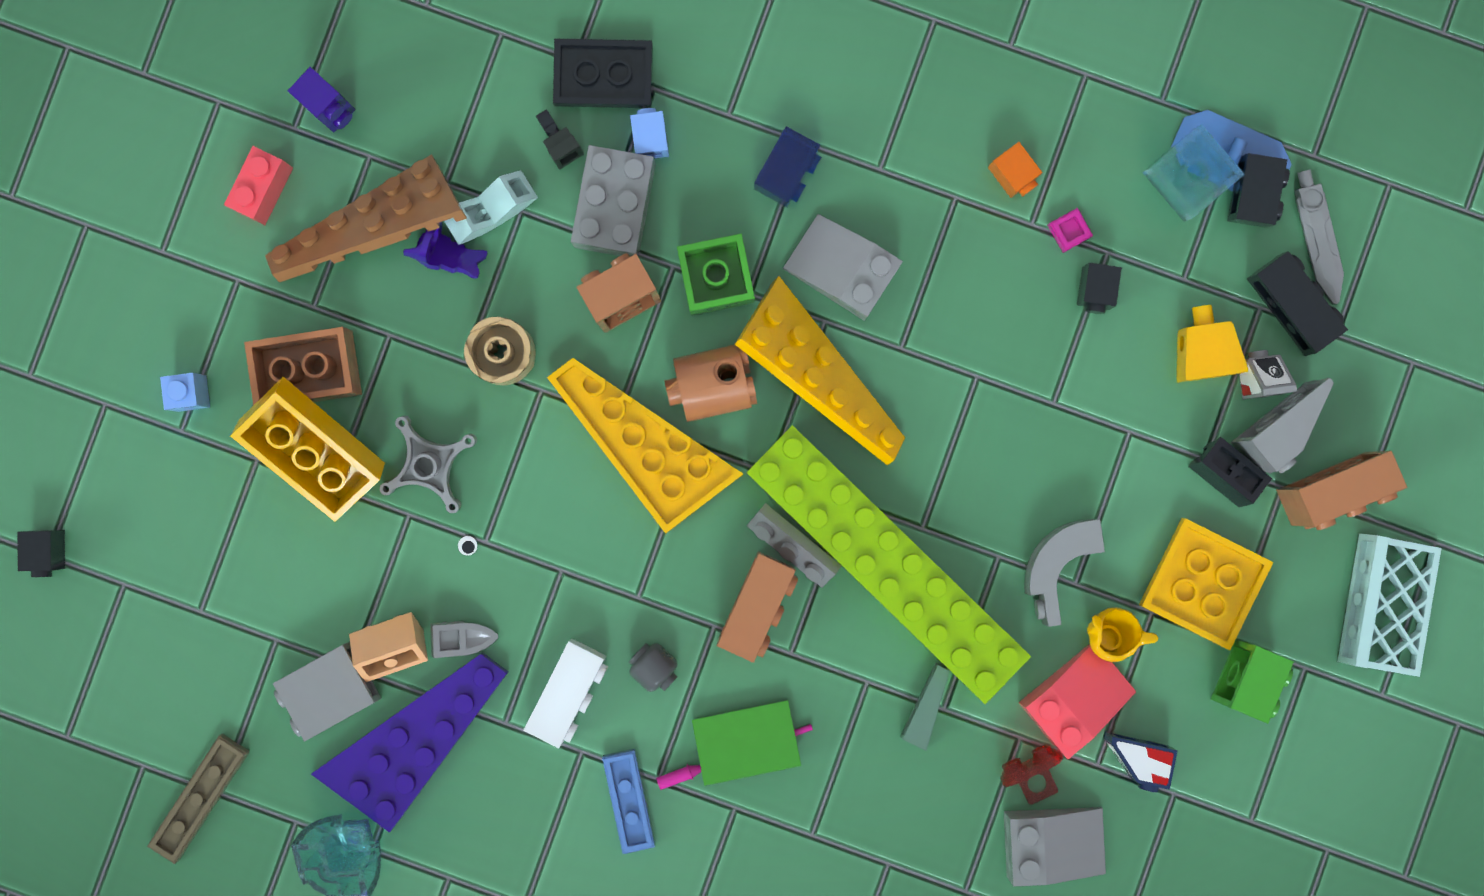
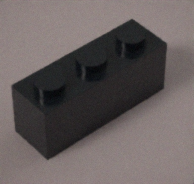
[1247,251,1348,356]

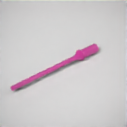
[656,724,813,790]

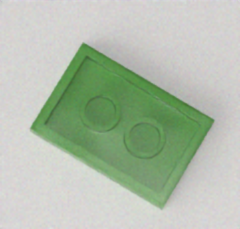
[692,700,801,786]

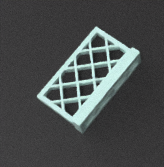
[1337,534,1441,677]

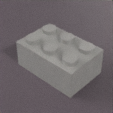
[571,145,656,258]

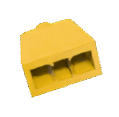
[1177,305,1248,383]

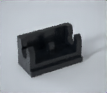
[1188,437,1272,507]

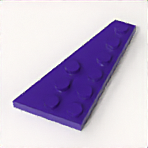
[311,653,508,833]

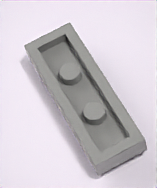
[747,503,841,588]

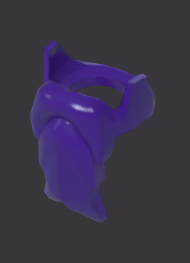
[403,221,488,279]

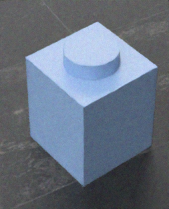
[630,108,669,159]
[160,373,210,412]

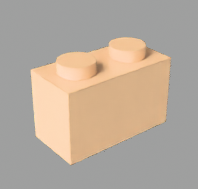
[349,612,428,682]

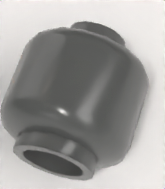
[629,643,678,692]

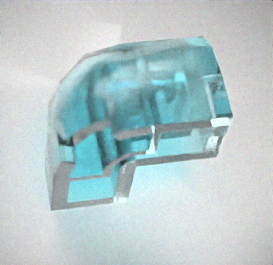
[291,814,381,896]

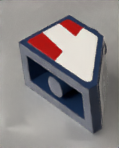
[1104,732,1178,793]

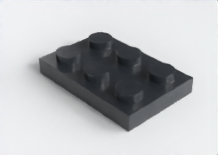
[553,39,653,108]

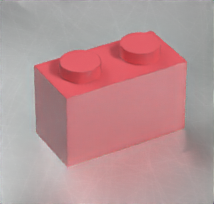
[224,146,293,225]

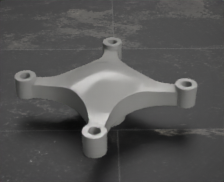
[380,415,477,513]

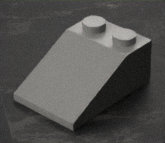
[783,214,903,321]
[1230,378,1334,474]
[1004,807,1106,887]

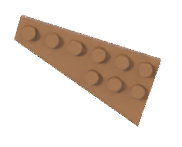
[265,154,467,283]

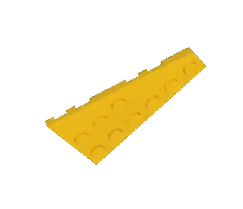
[735,276,905,465]
[547,358,743,534]

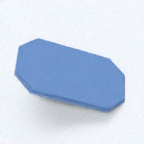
[1171,110,1292,191]

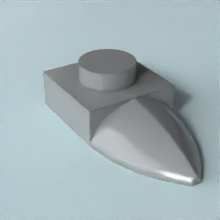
[430,621,498,658]

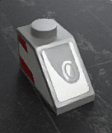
[1239,350,1297,400]

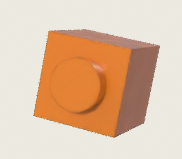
[988,142,1043,198]

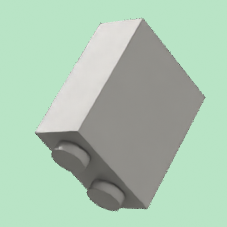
[273,642,382,742]

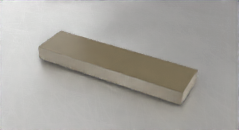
[147,734,250,864]

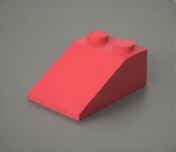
[1019,644,1136,759]

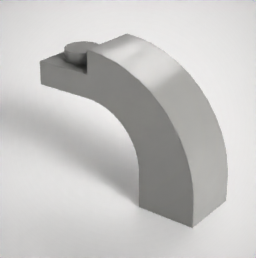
[1024,519,1105,627]

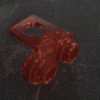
[1000,744,1063,805]

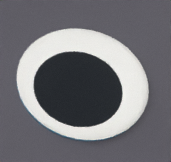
[458,536,477,555]

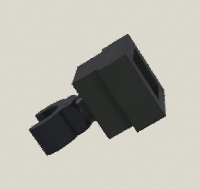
[536,109,584,170]

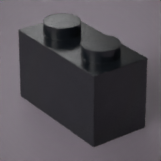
[1227,153,1290,228]

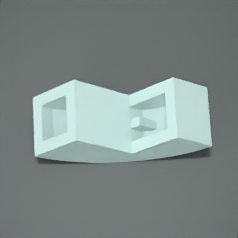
[444,170,538,245]

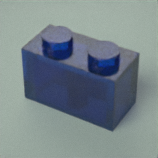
[754,126,822,208]

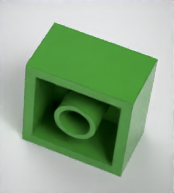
[677,233,755,316]
[1211,640,1294,724]

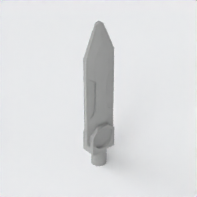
[1294,170,1344,304]

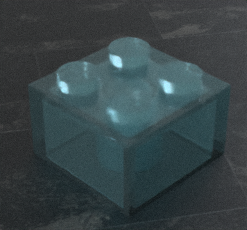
[1142,124,1245,222]

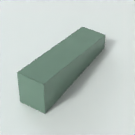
[900,663,950,751]

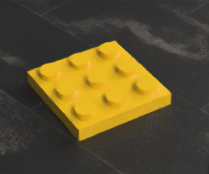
[1139,518,1274,650]

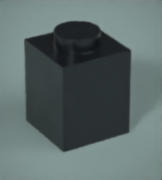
[1077,263,1122,314]
[17,530,65,577]

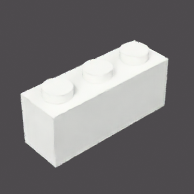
[523,639,608,748]

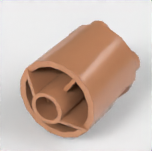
[664,345,757,422]

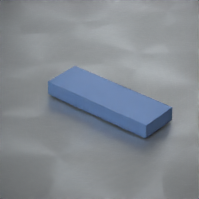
[602,749,655,854]

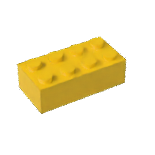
[230,377,385,522]

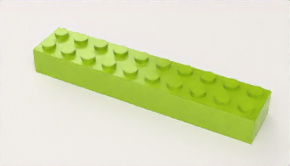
[746,425,1031,704]

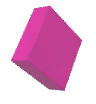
[1047,208,1093,253]

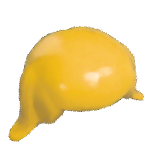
[1087,607,1159,662]

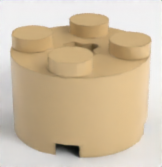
[464,317,536,386]

